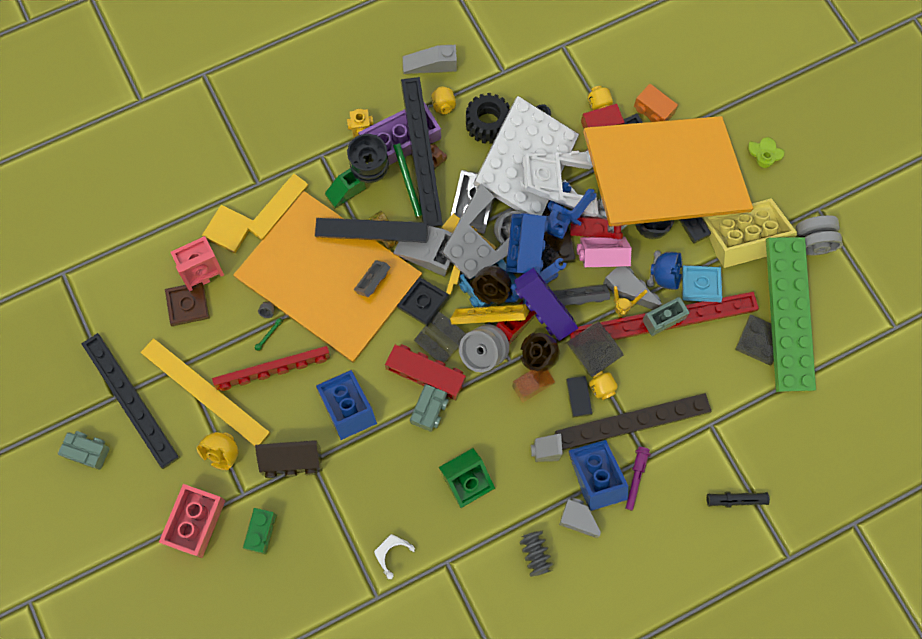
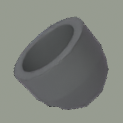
[258,302,275,318]

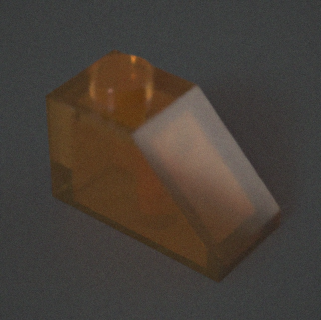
[512,370,555,403]

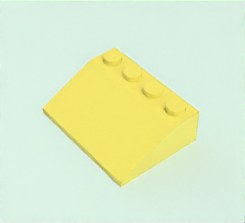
[702,198,797,268]

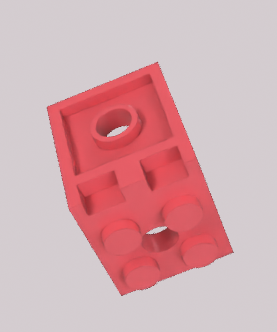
[170,236,224,292]

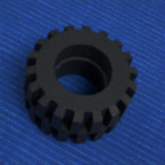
[466,93,510,144]

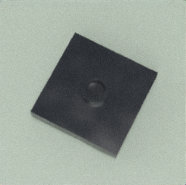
[397,277,450,327]

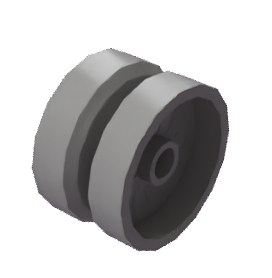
[796,215,843,255]
[459,324,509,373]

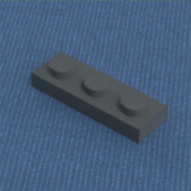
[553,284,610,306]

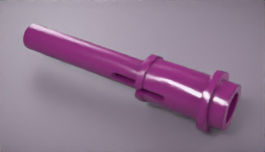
[625,447,651,511]

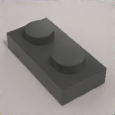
[354,260,391,297]

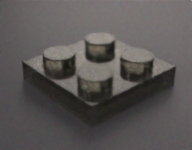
[735,315,774,366]

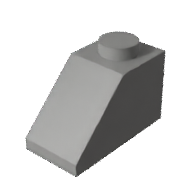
[531,434,562,462]
[559,498,601,538]

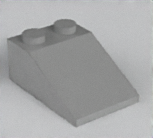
[451,170,495,234]

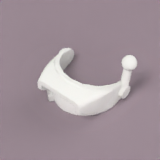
[374,534,415,579]

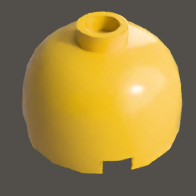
[196,432,238,471]

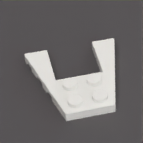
[522,150,599,217]

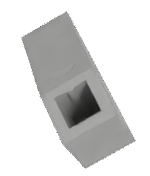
[603,266,662,310]

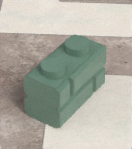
[643,297,689,336]
[410,384,449,432]
[58,431,110,470]

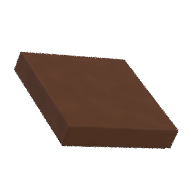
[165,282,210,326]

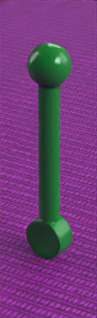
[254,318,283,351]

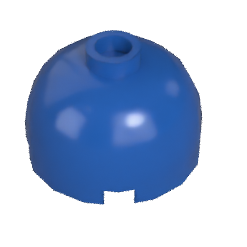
[651,252,682,290]

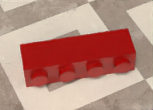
[385,344,466,401]

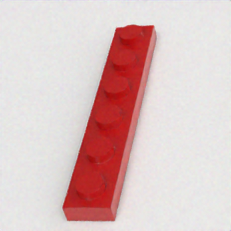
[212,346,330,391]

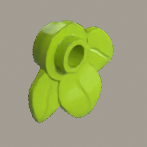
[748,137,784,168]

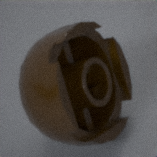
[472,266,512,305]
[520,332,560,372]

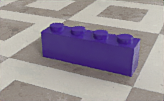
[514,267,578,341]

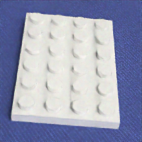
[473,96,579,216]

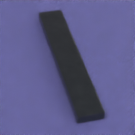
[315,218,428,243]

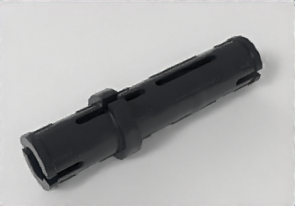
[706,492,770,508]

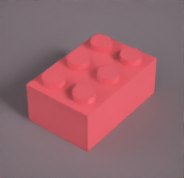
[159,484,226,558]

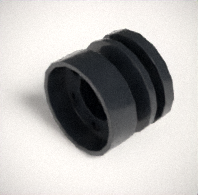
[347,133,389,183]

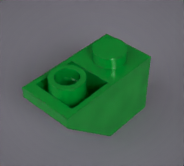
[325,168,366,208]

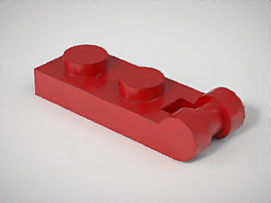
[570,216,623,239]

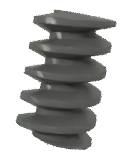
[520,531,554,577]

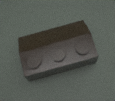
[255,440,322,478]

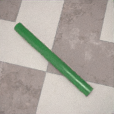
[393,143,421,217]

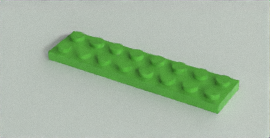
[766,237,816,392]

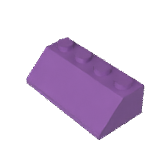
[358,102,441,165]

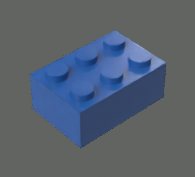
[506,213,548,274]

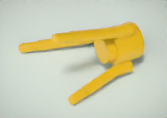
[614,286,648,318]

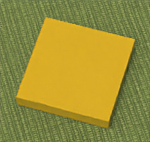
[202,205,253,253]

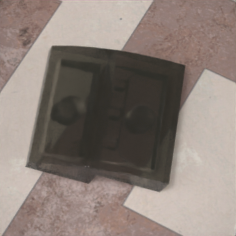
[414,311,467,363]

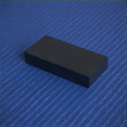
[566,376,593,418]

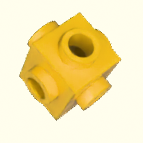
[347,109,374,138]

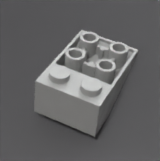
[393,221,452,277]

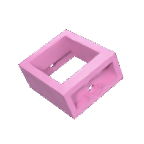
[577,237,631,267]

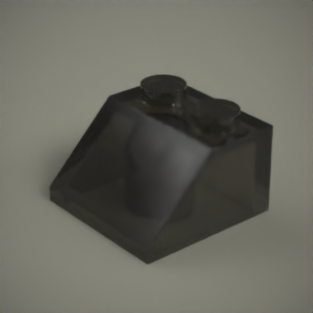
[566,321,624,377]

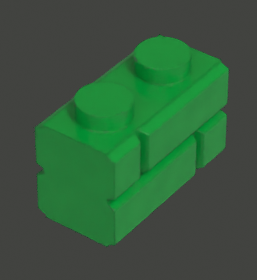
[243,508,277,555]

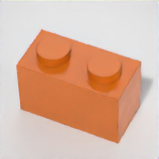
[634,84,678,122]

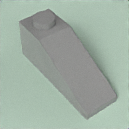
[403,45,457,74]

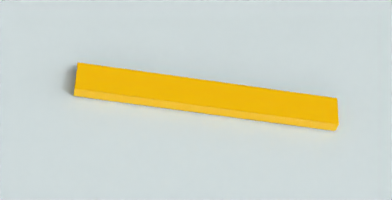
[140,338,271,446]

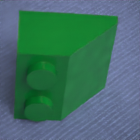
[439,448,495,508]

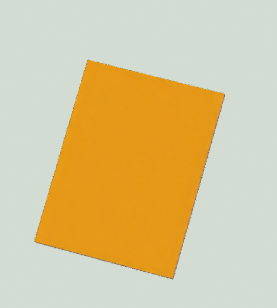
[583,116,753,227]
[233,191,422,363]

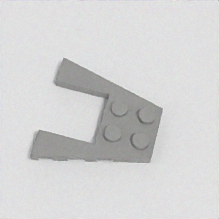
[442,183,510,279]

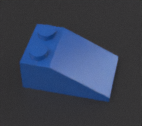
[316,370,377,440]
[569,440,629,511]

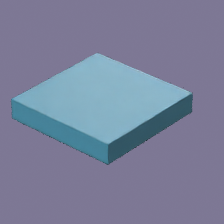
[682,265,722,302]

